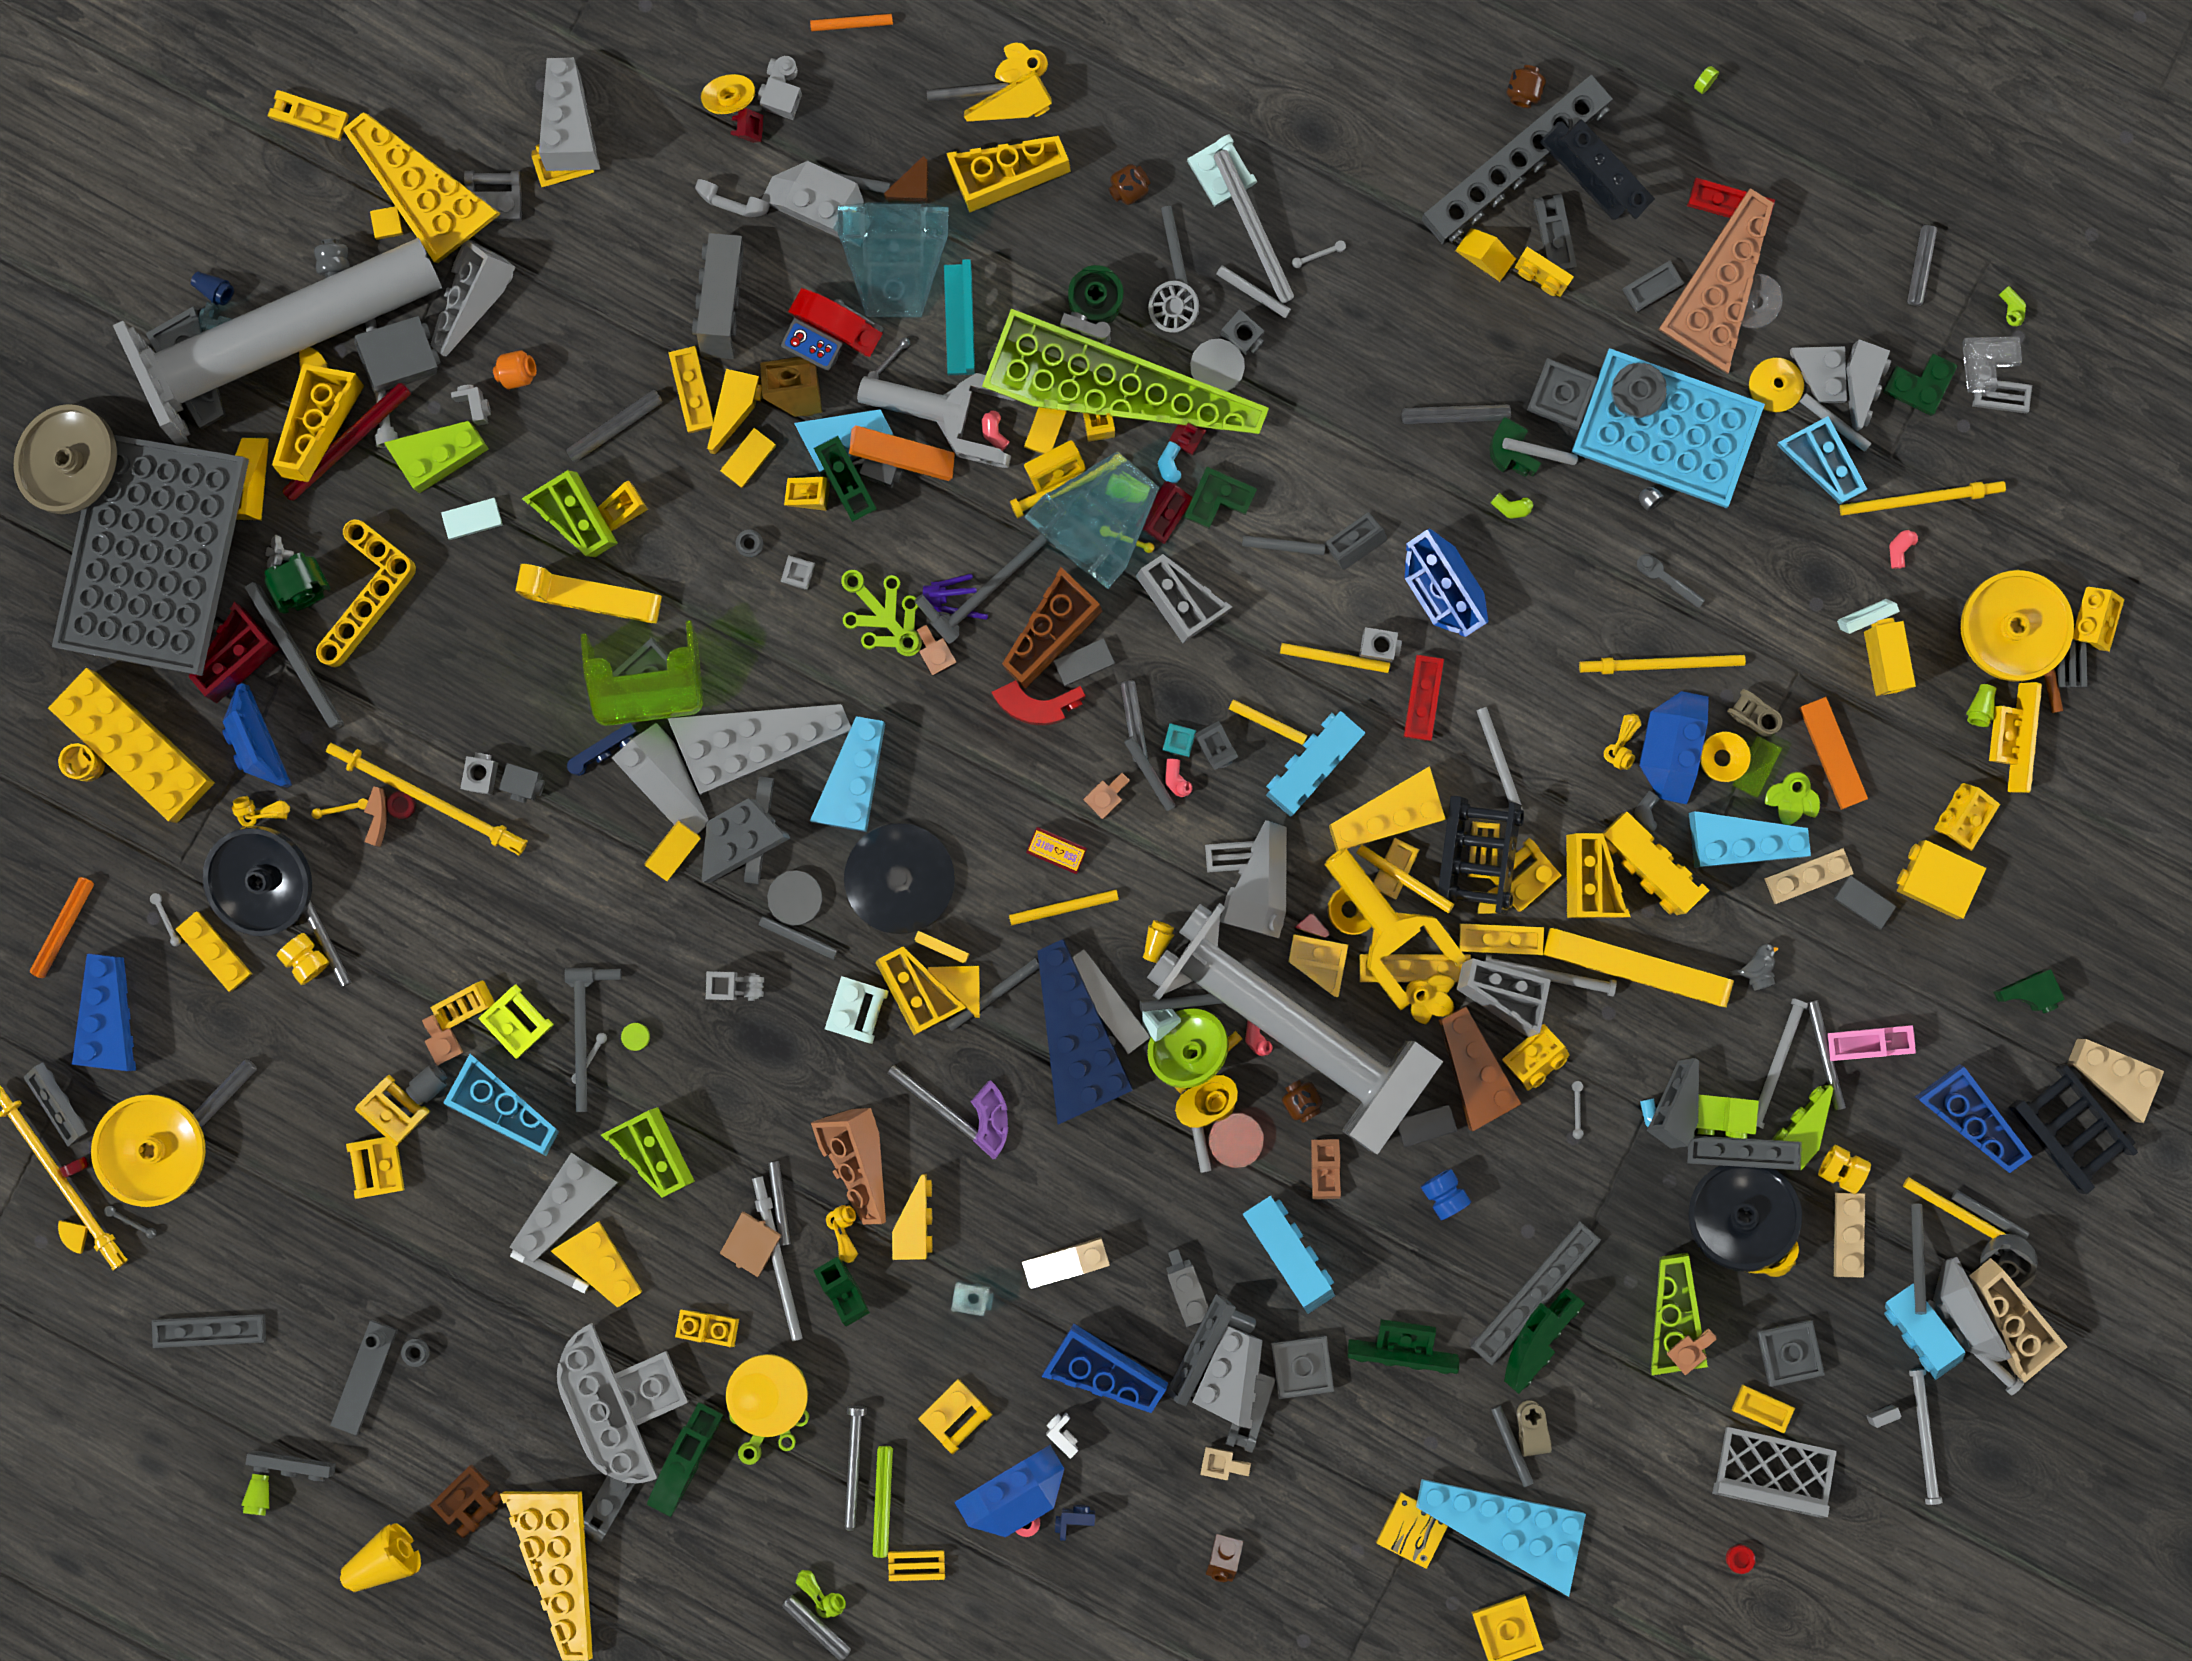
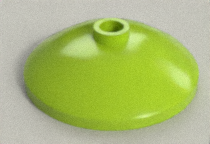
[1148,1009,1229,1088]

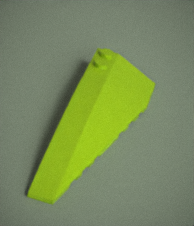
[982,309,1269,434]

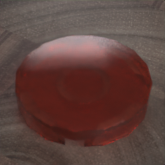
[1209,1113,1264,1168]

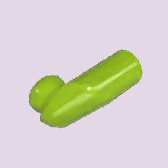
[1999,286,2026,326]
[1491,493,1533,519]

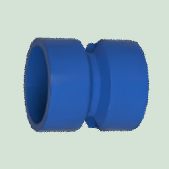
[1420,1169,1471,1220]

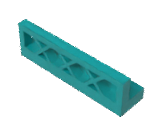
[944,259,975,376]

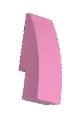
[1828,1025,1916,1061]

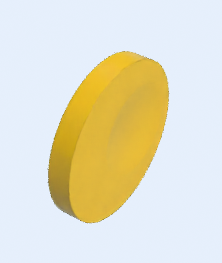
[726,1354,808,1437]

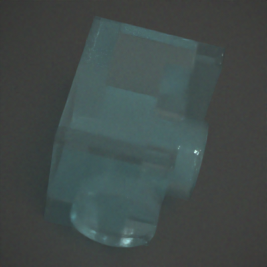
[951,1281,994,1316]

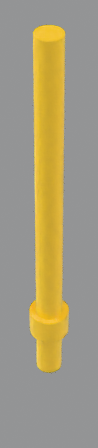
[1840,481,2006,516]
[1579,655,1746,674]

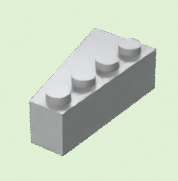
[539,57,600,171]

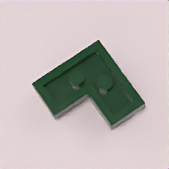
[1883,354,1958,416]
[1184,467,1257,529]

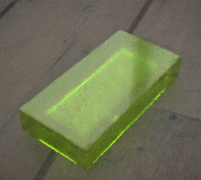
[1732,736,1782,798]

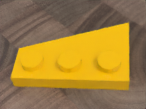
[551,1221,642,1308]

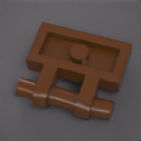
[430,1464,502,1538]

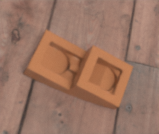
[364,786,387,847]
[1311,1139,1341,1199]

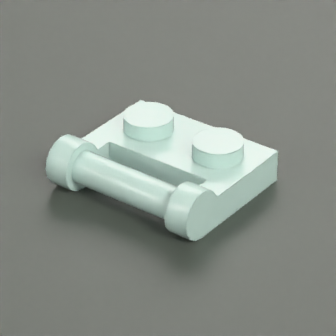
[1187,134,1257,207]
[825,976,889,1044]

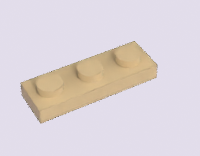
[1764,848,1853,904]
[1834,1193,1865,1277]

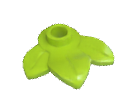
[1765,772,1820,825]

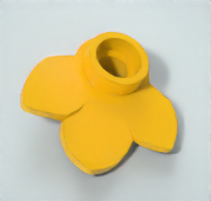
[995,43,1048,83]
[1405,974,1455,1024]

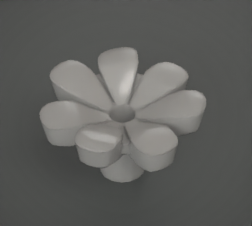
[266,535,294,568]

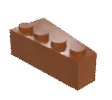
[1002,567,1103,689]
[1439,1007,1521,1131]

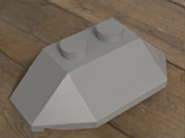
[761,161,871,247]
[1933,1257,2012,1362]

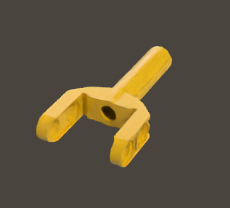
[1324,848,1467,1010]

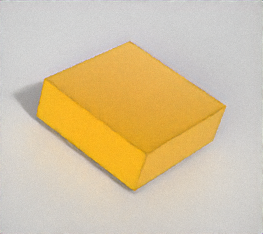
[370,206,404,240]

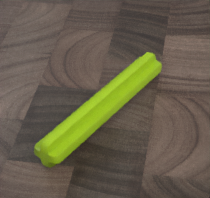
[873,1446,893,1558]

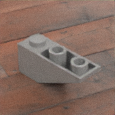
[1846,340,1891,432]

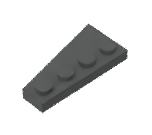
[146,306,226,430]

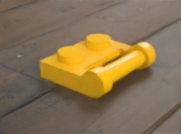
[1489,838,1562,912]
[355,1075,431,1146]
[346,1137,405,1199]
[918,1379,993,1454]

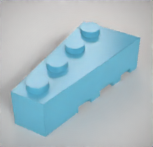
[810,716,885,832]
[1689,811,1811,868]

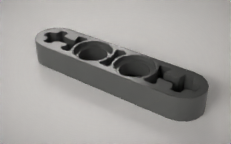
[744,776,774,884]

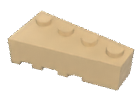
[1969,1258,2067,1383]

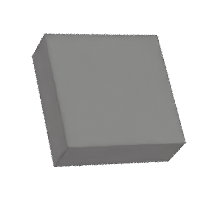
[780,555,815,590]
[1866,1404,1902,1428]

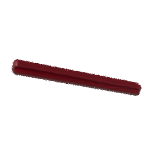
[282,383,411,501]

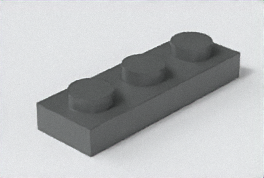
[24,1063,88,1147]
[245,1450,336,1481]

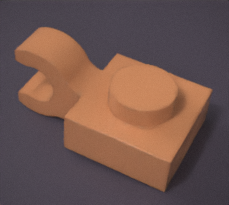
[917,625,957,676]
[1083,773,1130,819]
[422,1015,463,1065]
[1667,1328,1716,1375]

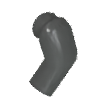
[1634,791,1660,833]

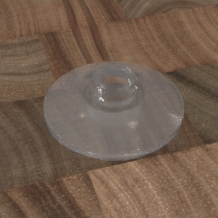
[1741,274,1783,329]

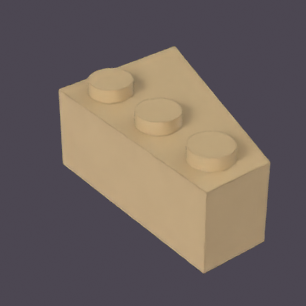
[2067,1039,2164,1123]

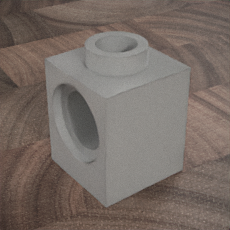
[1359,627,1402,663]
[460,753,498,795]

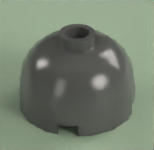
[1980,1234,2038,1289]

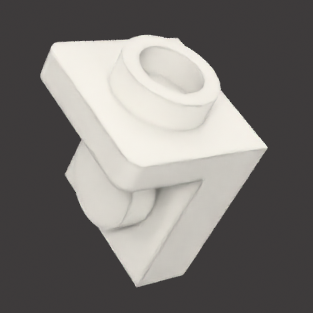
[1046,1413,1078,1459]

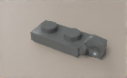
[1166,1248,1209,1327]

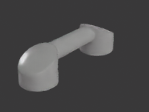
[695,179,770,217]

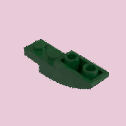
[1504,1288,1585,1394]
[647,1402,724,1518]

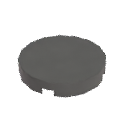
[1611,363,1667,418]
[767,870,823,926]

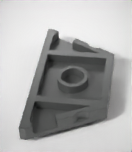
[702,798,790,883]

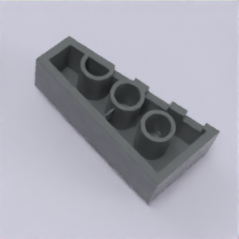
[692,233,744,359]

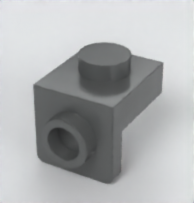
[1194,721,1238,770]

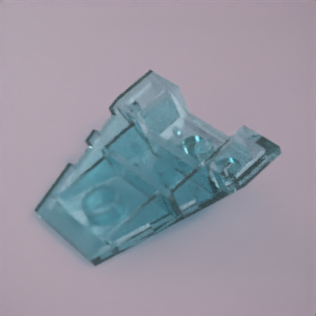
[838,202,948,317]
[1024,451,1159,589]

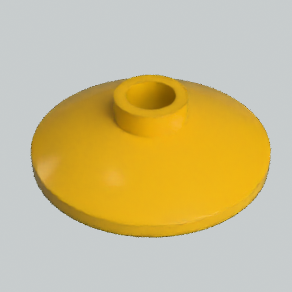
[701,74,755,114]
[1749,358,1804,412]

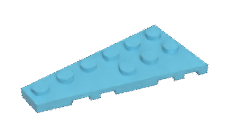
[1416,1479,1586,1597]

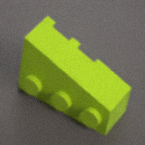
[384,421,489,493]
[522,470,618,557]
[601,1107,695,1198]

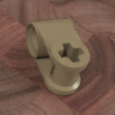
[1727,689,1782,737]
[1517,1400,1552,1457]

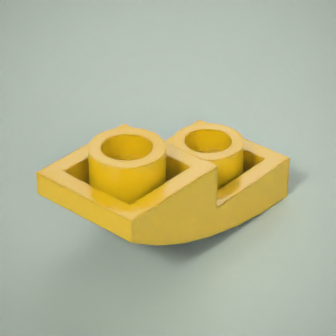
[675,1309,739,1347]

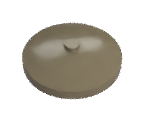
[14,404,117,514]

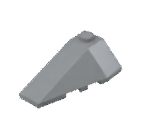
[430,240,515,356]
[612,723,709,834]
[1220,820,1287,938]

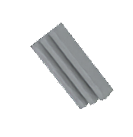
[1972,378,2032,414]
[1205,841,1254,873]

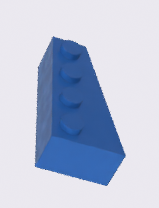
[72,954,136,1071]

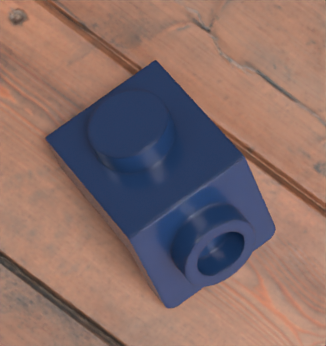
[1055,1505,1095,1541]

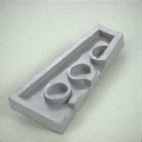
[510,1153,618,1262]

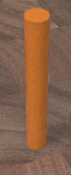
[810,14,893,32]

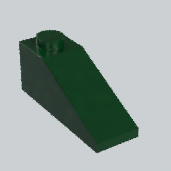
[813,435,876,522]

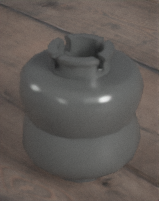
[314,239,350,278]

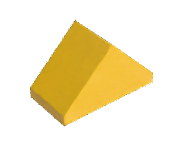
[1455,228,1516,282]
[1083,413,1115,442]
[784,477,830,511]
[597,481,648,531]

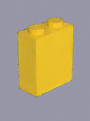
[1864,618,1916,696]
[1896,840,1986,919]

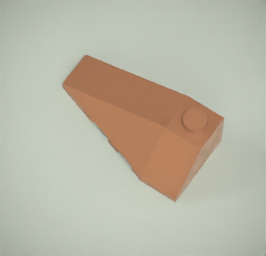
[811,1108,886,1225]

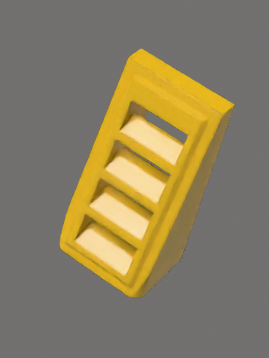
[430,980,495,1031]

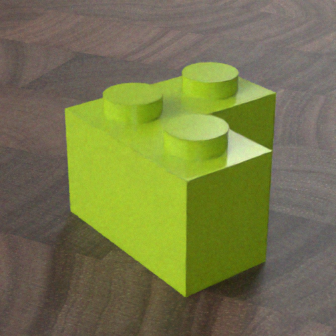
[1696,1095,1759,1139]

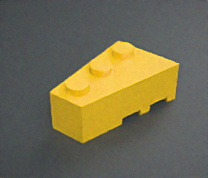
[1566,833,1631,918]
[876,947,966,1035]

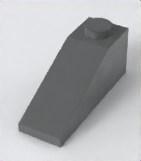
[1647,1058,1699,1149]

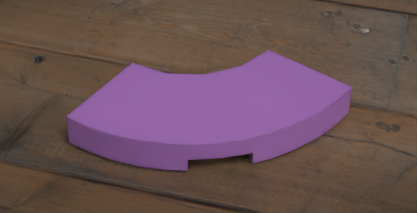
[970,1080,1009,1159]

